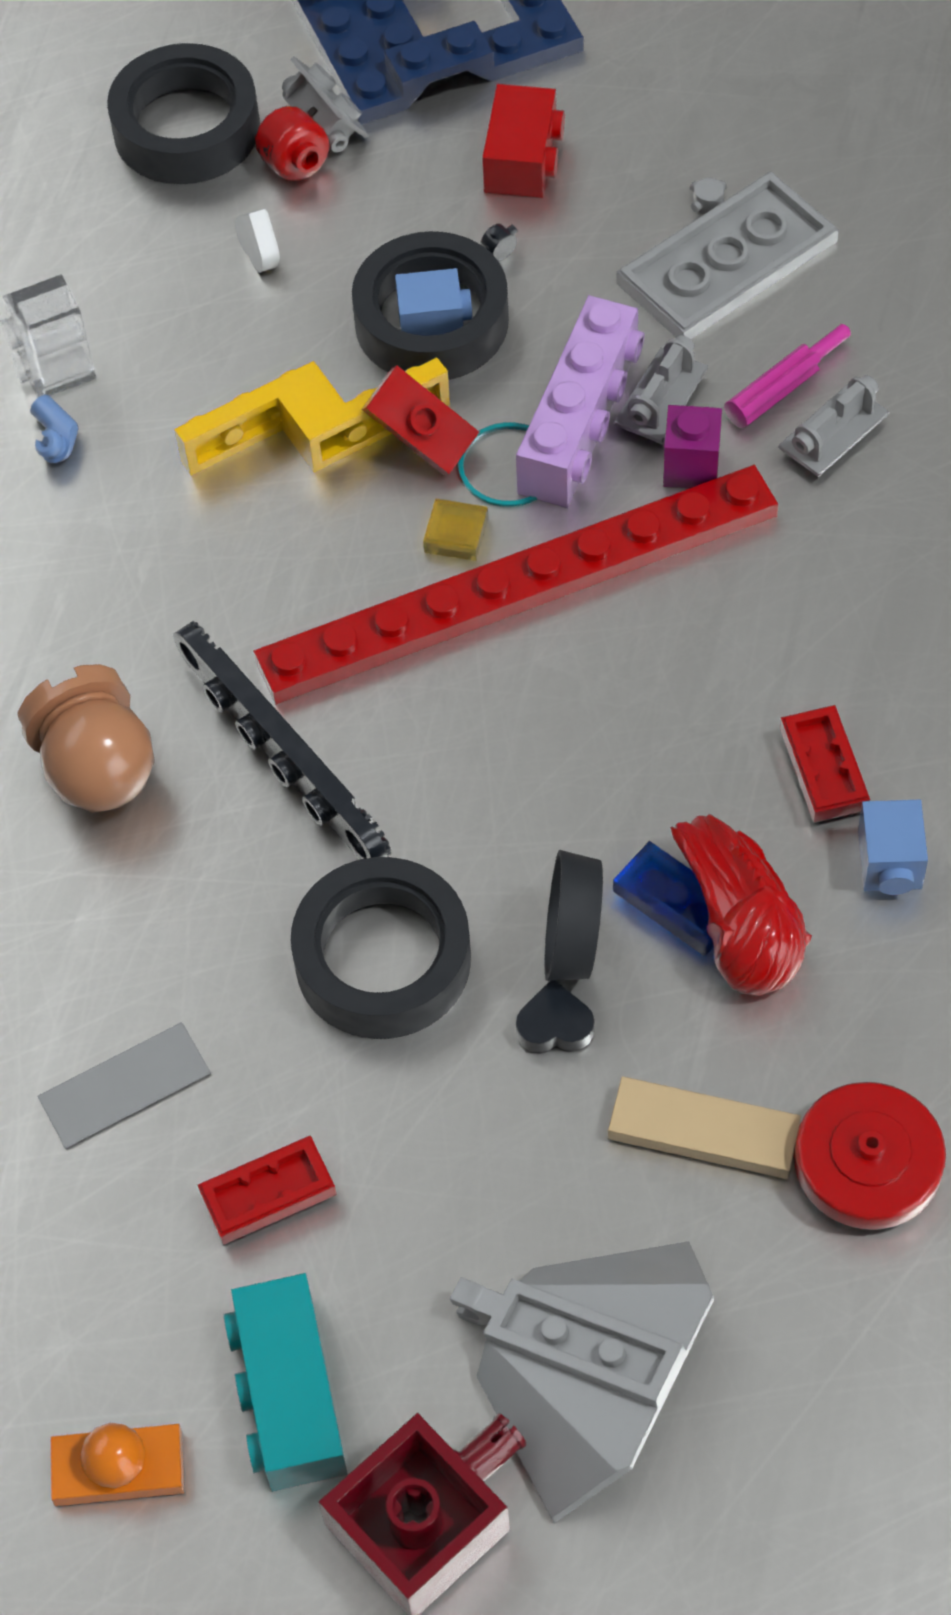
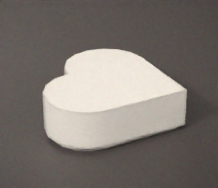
[235,209,280,273]

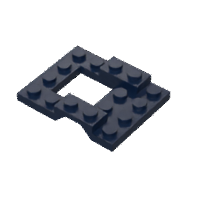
[292,0,584,125]

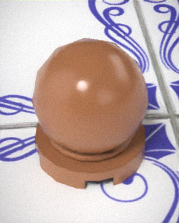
[17,664,155,813]

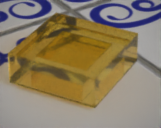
[423,498,488,561]

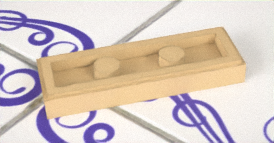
[608,1076,801,1179]

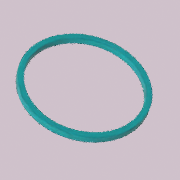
[458,422,537,507]

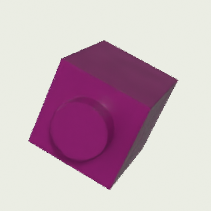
[663,405,722,489]

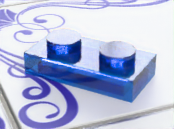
[613,840,714,957]

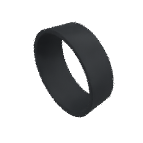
[544,850,603,981]

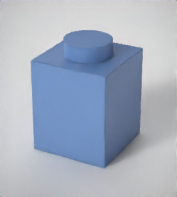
[395,268,473,336]
[858,799,928,895]

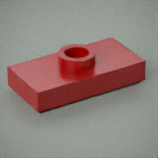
[361,365,479,475]
[780,705,871,823]
[197,1135,337,1245]

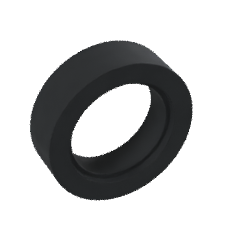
[107,43,260,184]
[352,231,509,380]
[290,857,471,1039]

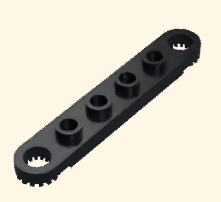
[173,621,392,859]

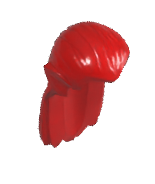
[670,814,812,996]

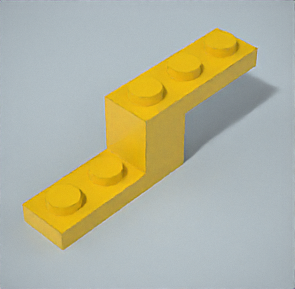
[174,358,450,476]

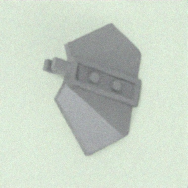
[449,1241,714,1523]

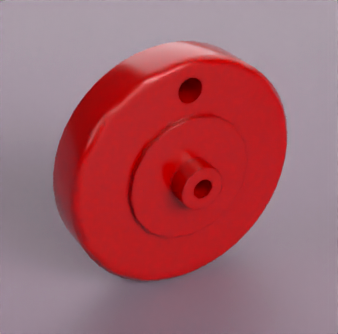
[794,1082,946,1230]

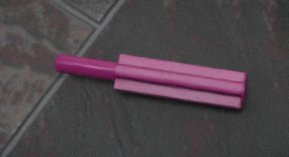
[724,324,851,429]

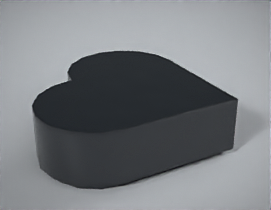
[516,980,595,1053]

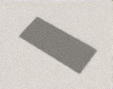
[37,1022,211,1149]

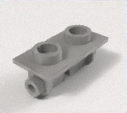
[282,56,370,152]
[614,335,708,444]
[778,375,889,477]

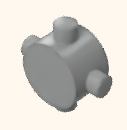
[690,178,727,214]

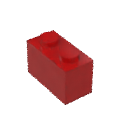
[482,84,565,198]

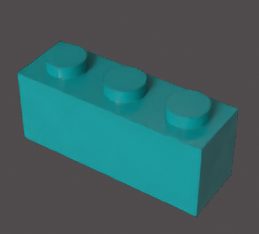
[223,1273,348,1492]

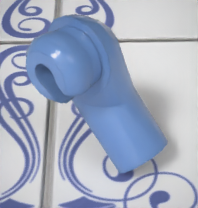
[30,395,78,463]

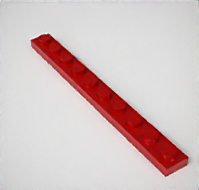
[253,464,778,705]

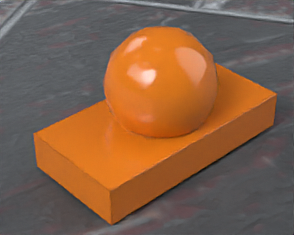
[50,1422,185,1506]

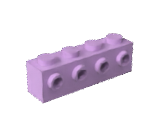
[516,295,645,508]

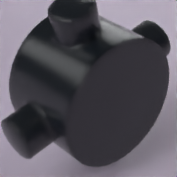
[481,224,518,261]

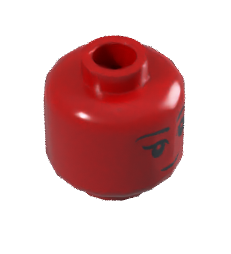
[255,106,329,181]

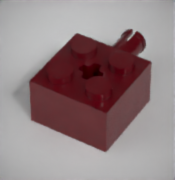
[318,1412,527,1615]

